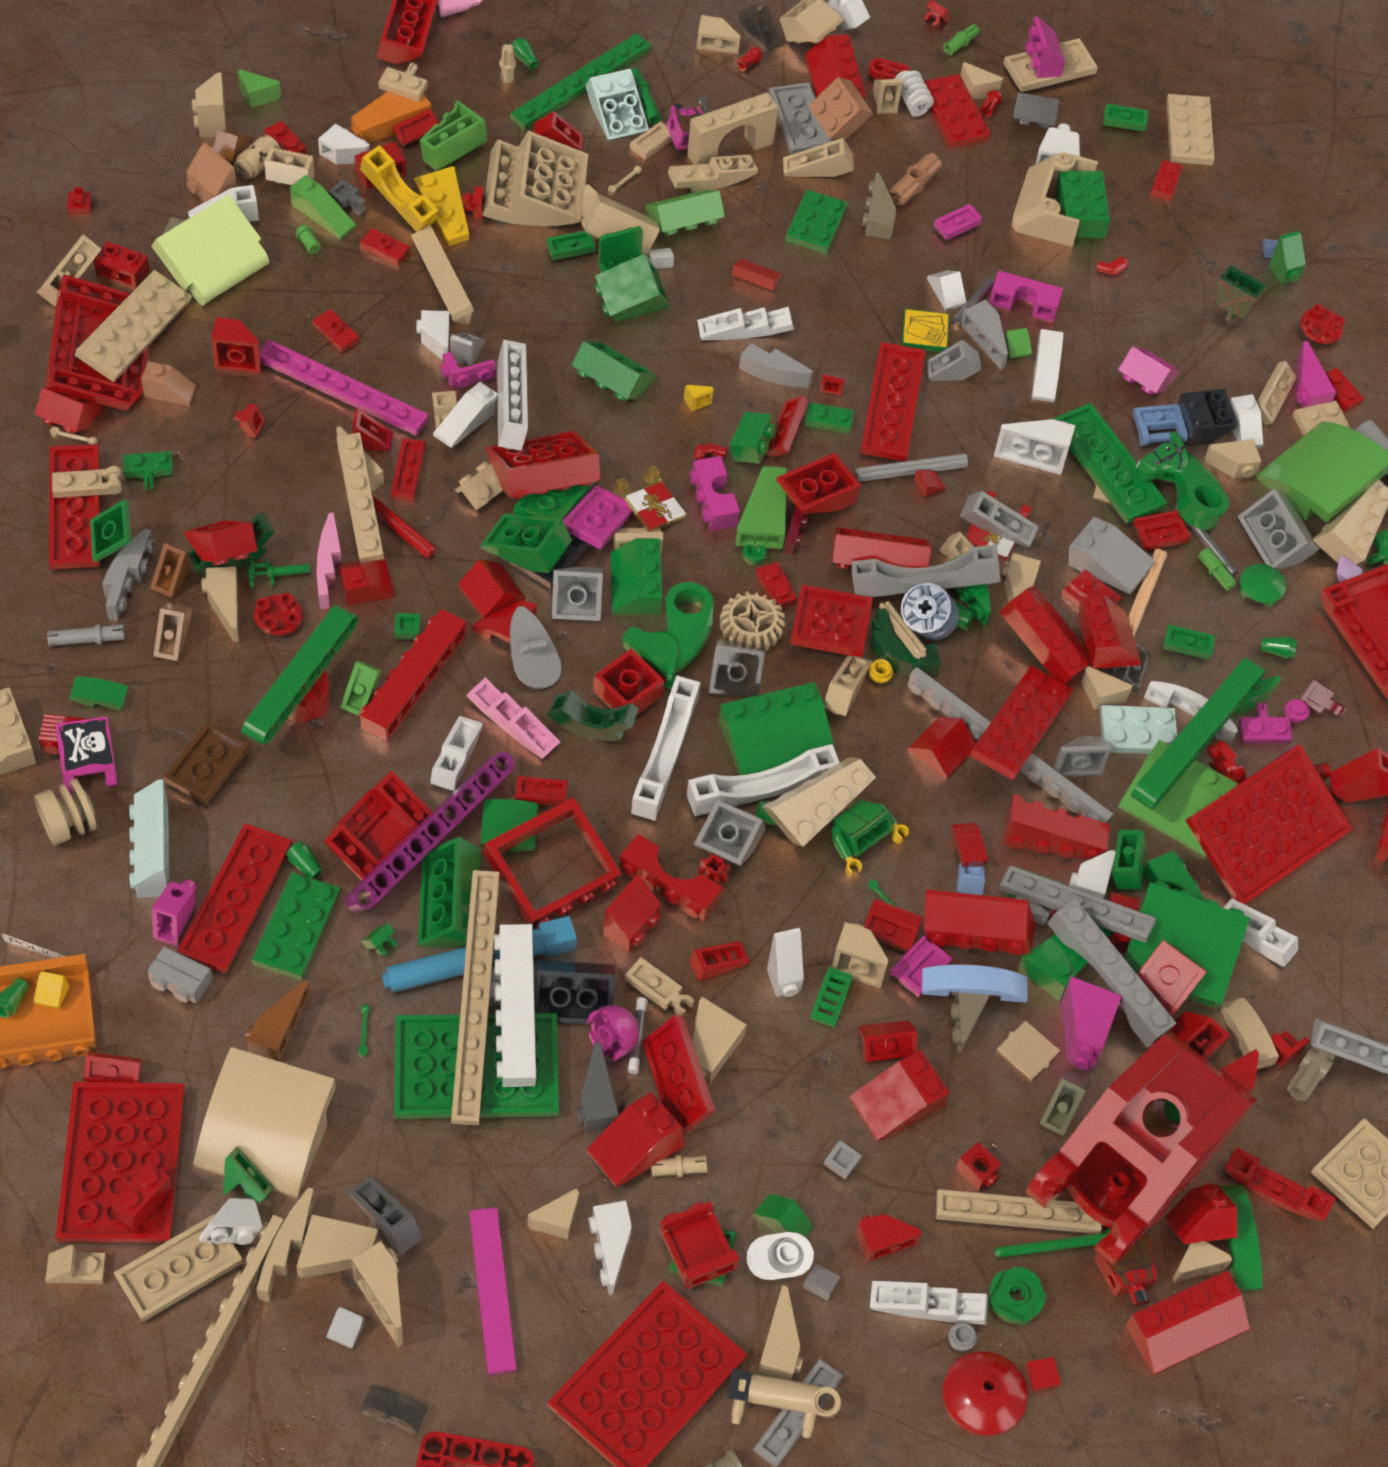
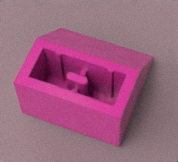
[1025,17,1065,79]

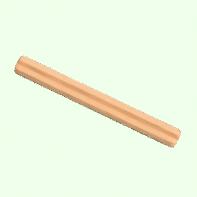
[1128,549,1167,637]

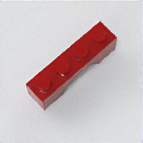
[619,834,723,922]

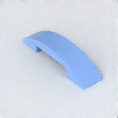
[922,965,1027,1003]

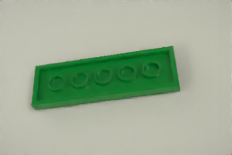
[1053,403,1167,524]

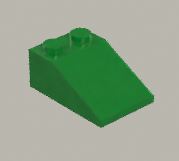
[480,513,572,573]

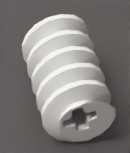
[895,71,934,117]

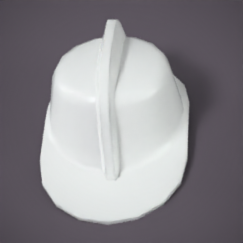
[747,1232,814,1280]

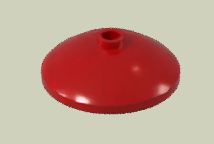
[942,1351,1028,1436]

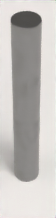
[952,277,995,325]

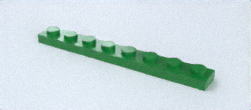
[510,33,651,131]

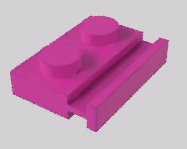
[890,936,953,998]

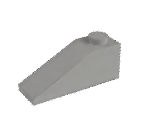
[961,299,1008,370]
[960,491,1039,548]

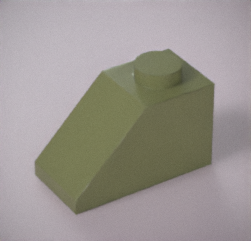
[1039,1070,1091,1136]

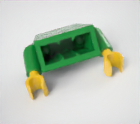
[831,798,909,877]

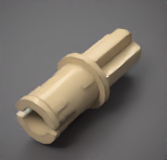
[499,44,516,83]

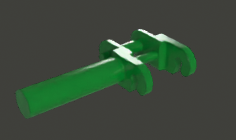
[248,559,310,588]

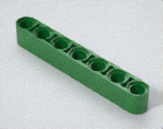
[242,605,359,746]

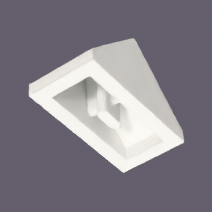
[927,270,966,311]

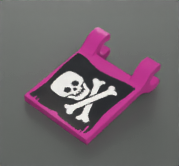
[55,716,118,793]

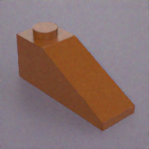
[245,980,310,1061]

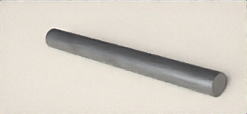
[1175,506,1238,577]

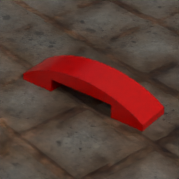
[1224,1147,1336,1222]

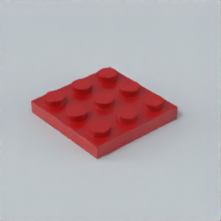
[790,584,873,658]

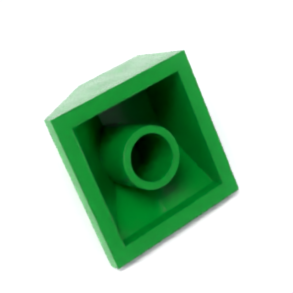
[90,499,131,562]

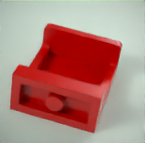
[659,1201,740,1290]

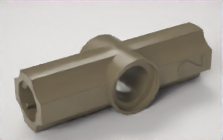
[1287,1047,1337,1101]

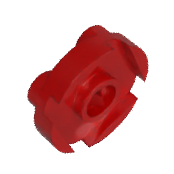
[1206,740,1246,784]

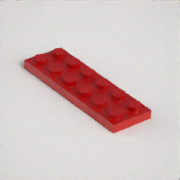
[860,342,926,462]
[49,444,100,570]
[969,666,1073,781]
[177,823,293,974]

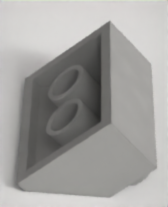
[1238,488,1320,570]

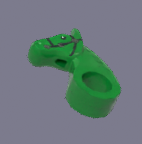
[1136,432,1230,530]

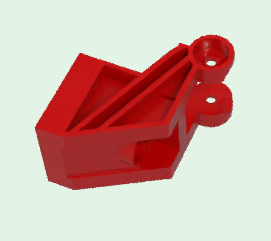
[1025,1032,1258,1266]

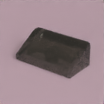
[1112,642,1150,693]

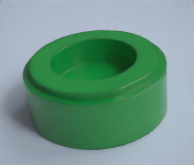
[742,544,767,565]

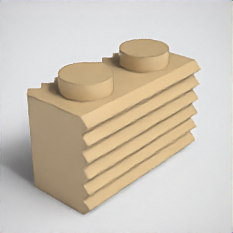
[264,147,314,185]

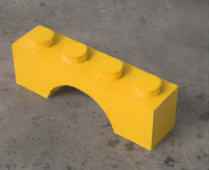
[360,145,439,232]

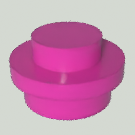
[1284,699,1309,723]

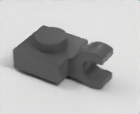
[328,180,367,216]

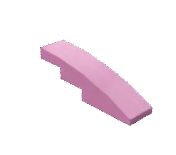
[317,513,342,609]
[467,677,560,759]

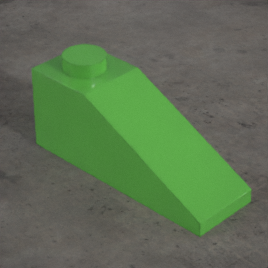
[290,175,356,240]

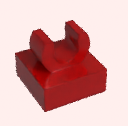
[924,0,951,29]
[67,187,92,215]
[462,187,485,219]
[234,404,266,438]

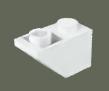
[826,0,870,30]
[318,124,370,165]
[199,1198,263,1245]

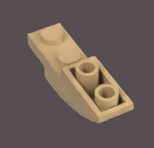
[668,155,758,193]

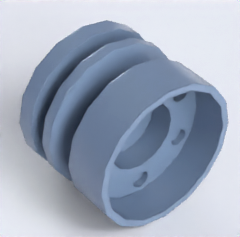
[901,583,959,641]

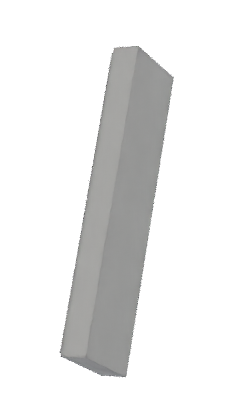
[753,1359,843,1467]

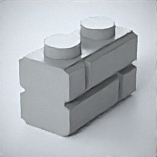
[148,947,213,1004]

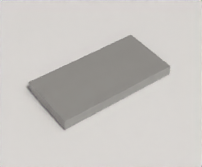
[768,82,832,155]

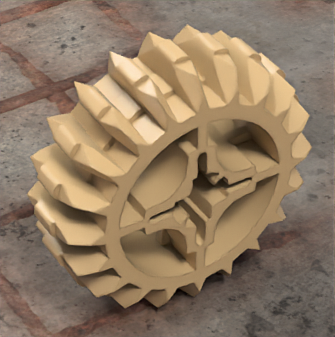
[720,591,785,654]

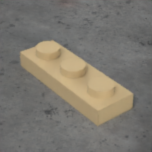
[1257,361,1297,425]

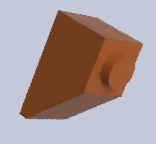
[213,130,254,164]

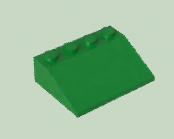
[719,682,836,776]

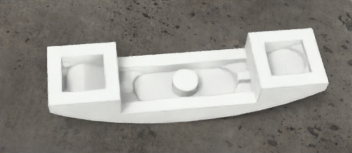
[1144,681,1238,746]

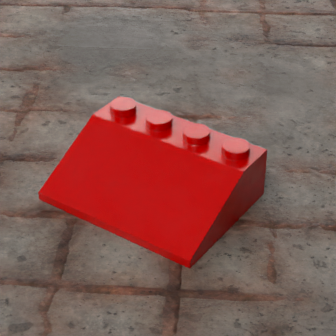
[485,430,600,499]

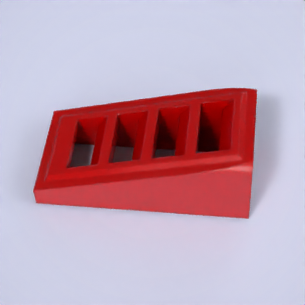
[689,941,750,981]

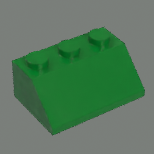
[571,341,657,401]
[610,538,662,615]

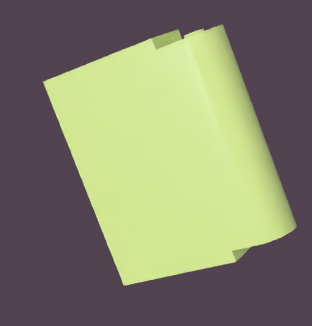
[152,194,269,305]

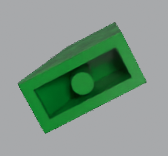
[1269,231,1306,285]

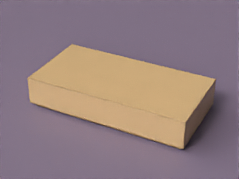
[630,121,672,160]

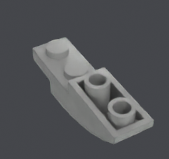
[102,528,155,621]

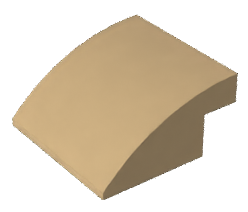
[482,131,588,226]
[193,1047,336,1199]

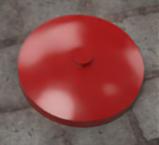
[1068,1145,1170,1230]

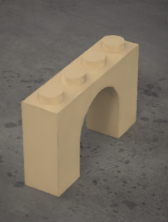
[687,92,778,165]

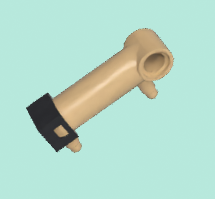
[727,1369,842,1438]

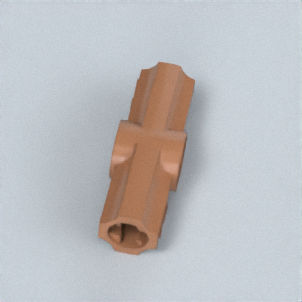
[889,153,942,206]

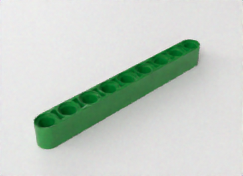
[1131,657,1266,810]

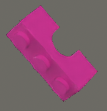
[989,271,1063,322]
[689,456,740,531]

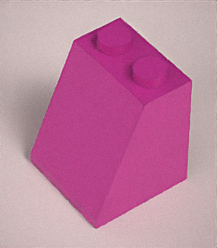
[1060,976,1121,1072]

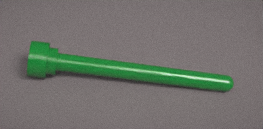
[994,1228,1112,1258]

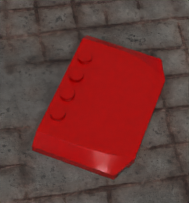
[45,274,149,411]

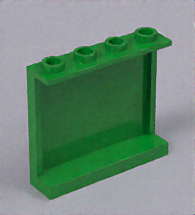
[1124,881,1250,1009]

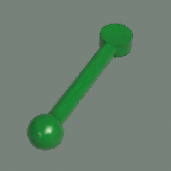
[868,880,897,907]
[358,1004,371,1057]

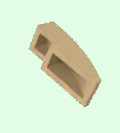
[1220,998,1279,1069]

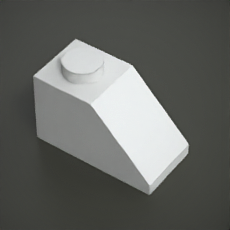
[417,310,449,360]
[1230,394,1263,448]
[1069,850,1115,899]

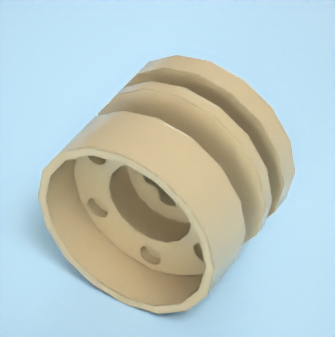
[33,779,97,846]

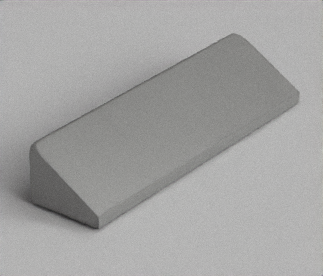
[1311,1018,1388,1074]

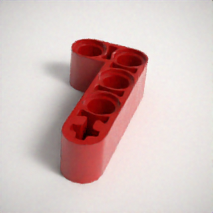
[416,1431,534,1467]

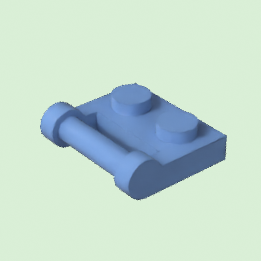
[1133,404,1188,446]

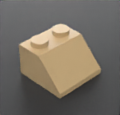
[192,72,226,137]
[832,922,889,988]

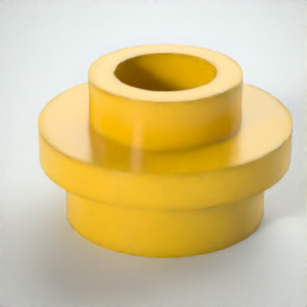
[868,659,893,683]

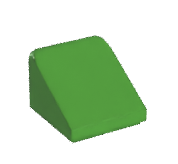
[1004,328,1032,359]

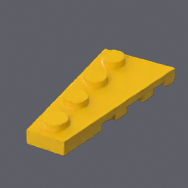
[413,166,469,246]

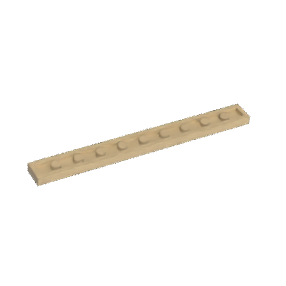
[451,870,499,1125]
[136,1215,284,1467]

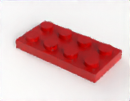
[924,74,991,148]
[642,1015,716,1135]

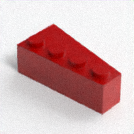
[1002,794,1110,861]

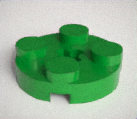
[988,1267,1046,1325]

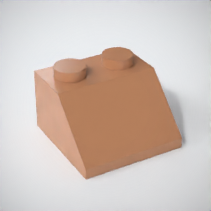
[186,143,237,203]

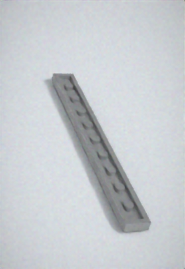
[908,667,1113,824]

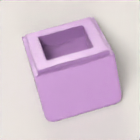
[1336,556,1362,582]

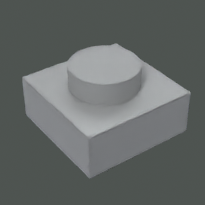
[823,1140,862,1180]

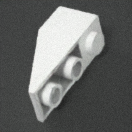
[188,185,259,222]
[588,1200,632,1295]

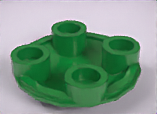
[1240,564,1287,606]

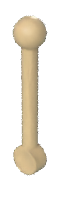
[608,166,642,195]
[50,427,97,445]

